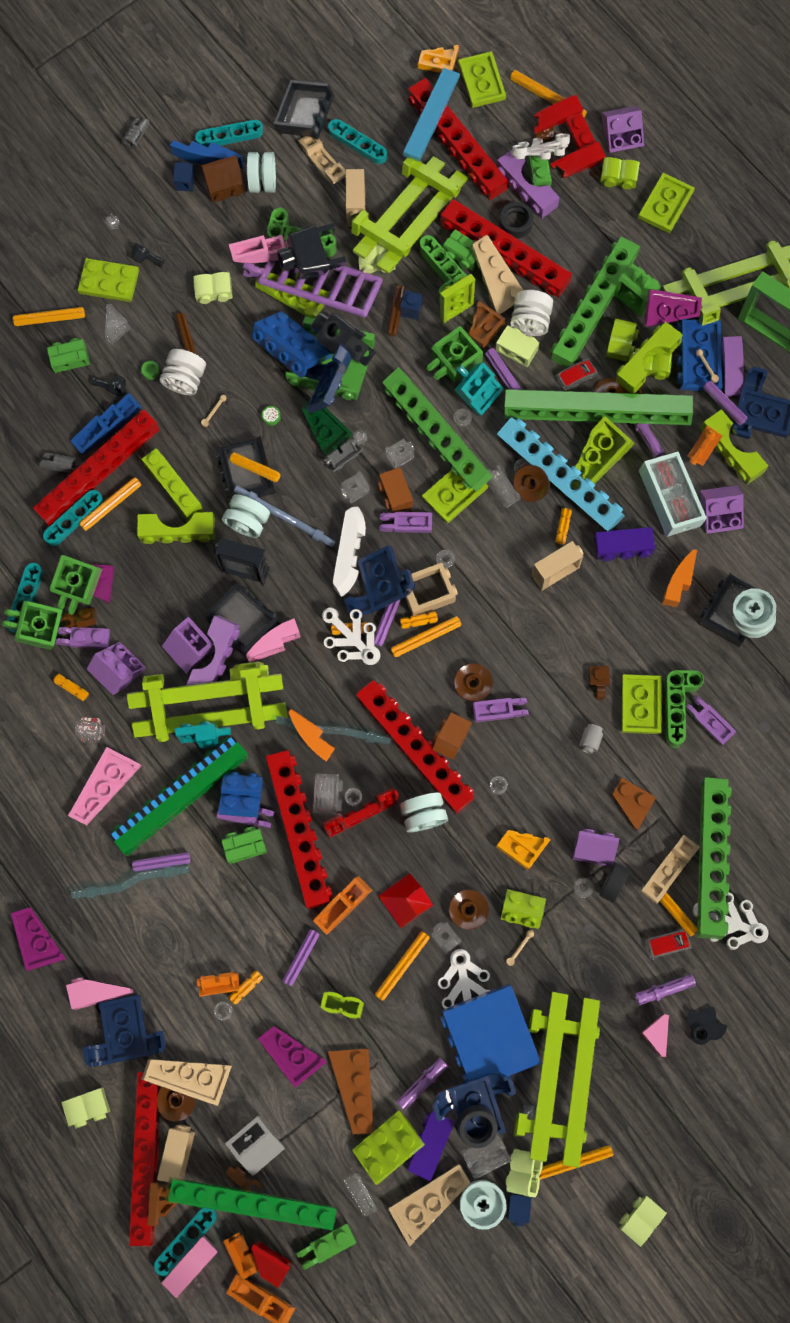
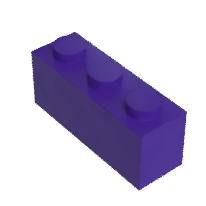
[594,527,655,561]
[406,1111,455,1181]

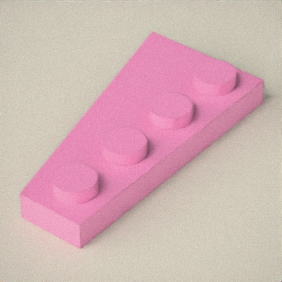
[68,747,142,826]

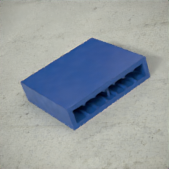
[440,984,541,1082]

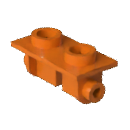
[687,425,722,466]
[197,971,239,997]
[223,1232,258,1280]

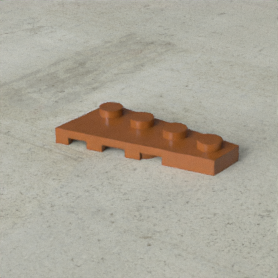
[328,1049,374,1134]

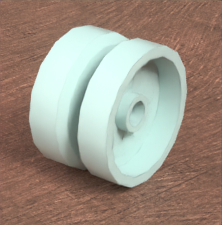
[247,152,276,193]
[222,494,270,538]
[733,589,776,638]
[400,793,448,832]
[460,1180,506,1229]

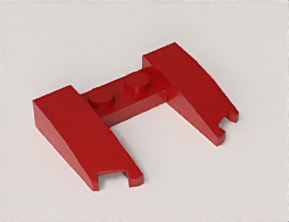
[534,95,606,178]
[322,787,399,838]

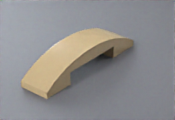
[298,136,346,184]
[641,835,699,904]

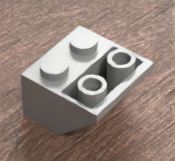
[225,1116,285,1176]

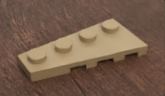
[471,235,523,314]
[142,1059,232,1106]
[388,1164,470,1246]

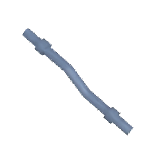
[234,485,336,548]

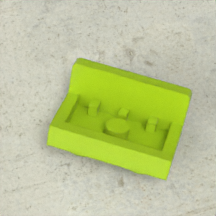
[500,889,546,929]

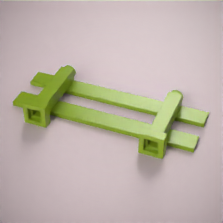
[351,156,468,274]
[663,241,790,326]
[127,662,288,742]
[513,992,600,1168]

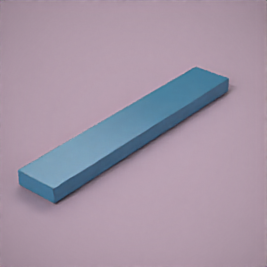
[403,68,460,162]

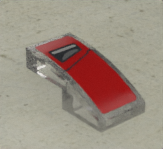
[555,358,598,391]
[645,929,692,959]

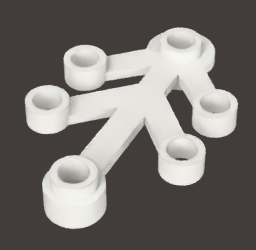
[511,133,570,160]
[322,608,380,665]
[692,893,768,950]
[438,949,491,1009]

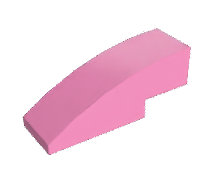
[229,235,286,263]
[246,619,300,663]
[162,1235,219,1298]

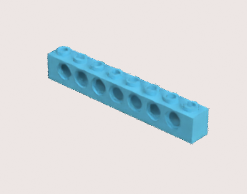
[497,417,625,531]

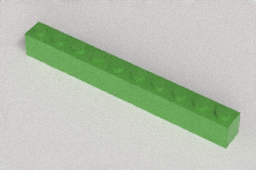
[505,389,693,425]

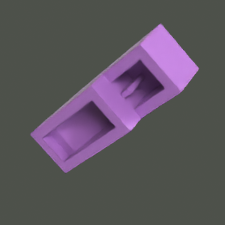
[721,336,744,397]

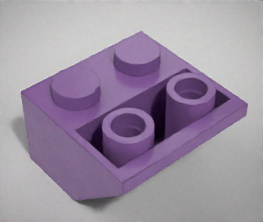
[602,106,644,153]
[700,485,744,534]
[162,617,215,674]
[87,642,146,695]
[572,829,619,867]

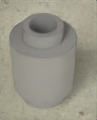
[579,724,603,754]

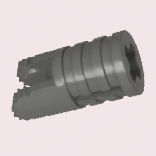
[122,117,150,149]
[39,452,76,474]

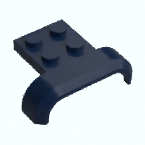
[304,343,352,413]
[732,367,790,439]
[344,545,415,616]
[82,995,166,1067]
[432,1073,516,1137]

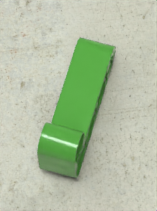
[267,208,337,257]
[420,235,467,303]
[664,670,704,748]

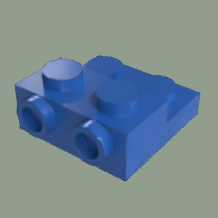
[218,772,263,818]

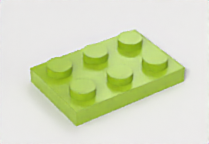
[458,51,506,108]
[638,173,695,234]
[78,258,139,302]
[440,274,475,323]
[422,467,488,524]
[622,675,662,734]
[352,1111,425,1185]

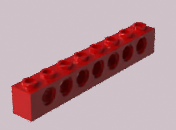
[408,78,508,200]
[441,199,572,298]
[33,409,159,527]
[356,680,474,815]
[266,750,333,909]
[129,1072,161,1246]

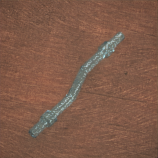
[275,716,391,745]
[71,865,190,899]

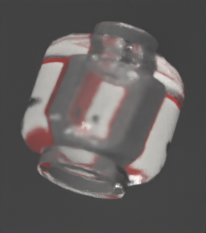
[75,717,105,743]

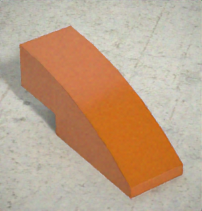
[662,549,697,607]
[289,709,335,761]
[313,876,373,935]
[226,1274,295,1323]

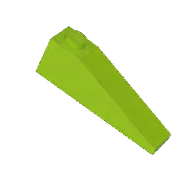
[571,416,635,490]

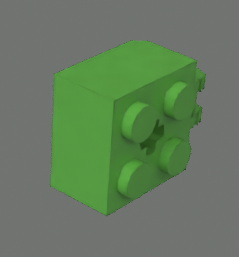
[614,264,661,318]
[427,326,483,382]
[50,555,102,615]
[2,601,62,650]

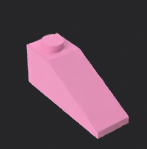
[66,977,134,1010]

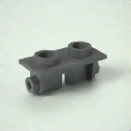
[323,438,363,472]

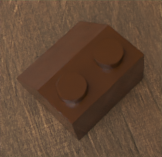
[202,155,246,202]

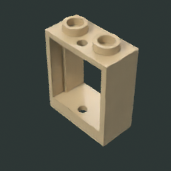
[346,169,365,227]
[531,541,583,591]
[401,563,458,616]
[157,1125,195,1182]

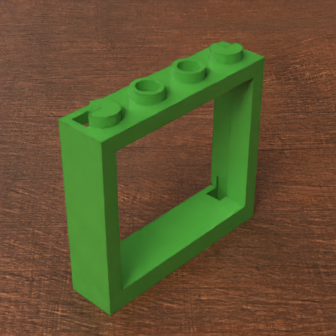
[738,271,790,353]

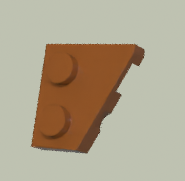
[469,301,507,348]
[612,778,656,831]
[148,1182,177,1226]

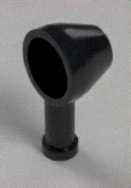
[131,243,165,267]
[92,375,126,396]

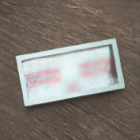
[639,452,707,537]

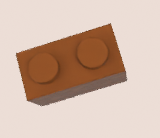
[377,467,413,513]
[432,713,472,760]

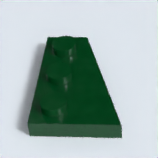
[301,401,353,458]

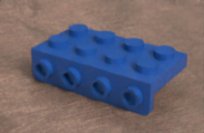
[251,311,333,378]
[676,319,722,391]

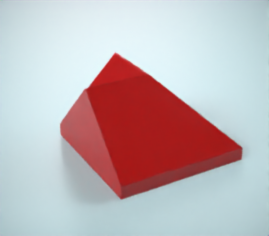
[378,873,433,929]
[251,1241,293,1288]

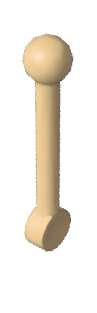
[696,349,719,383]
[201,395,227,427]
[507,930,534,966]

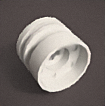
[510,290,553,336]
[160,349,206,395]

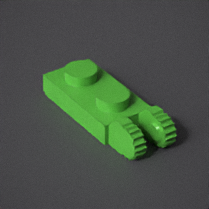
[296,1223,357,1270]

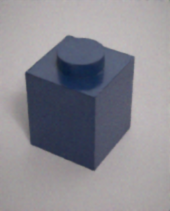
[173,161,195,191]
[400,290,423,320]
[507,1193,532,1227]

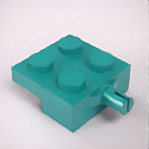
[455,362,504,416]
[175,722,231,749]

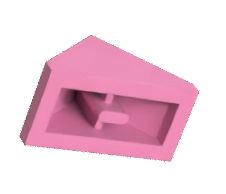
[640,1015,669,1057]

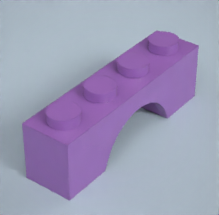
[497,149,560,219]
[186,615,240,686]

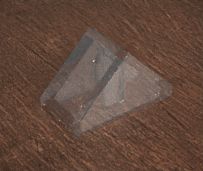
[105,304,131,345]

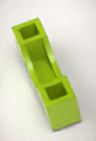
[616,322,683,394]
[701,409,768,485]
[142,448,203,522]
[137,512,215,544]

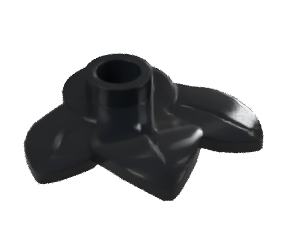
[687,1007,727,1045]

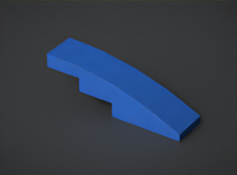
[170,140,244,168]
[71,393,142,454]

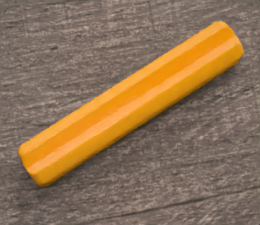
[229,452,281,482]
[660,892,698,937]

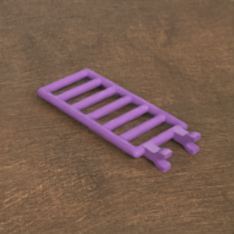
[243,261,383,317]

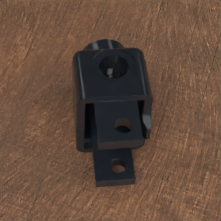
[277,223,347,280]
[311,311,376,367]

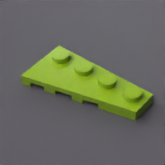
[255,273,329,319]

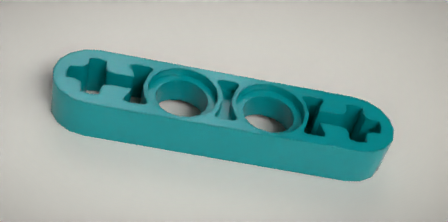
[328,119,387,164]
[195,120,263,147]
[43,490,103,546]
[7,563,44,634]
[154,1208,217,1276]

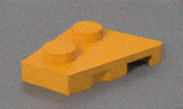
[418,45,459,73]
[496,830,550,870]

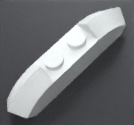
[333,507,366,597]

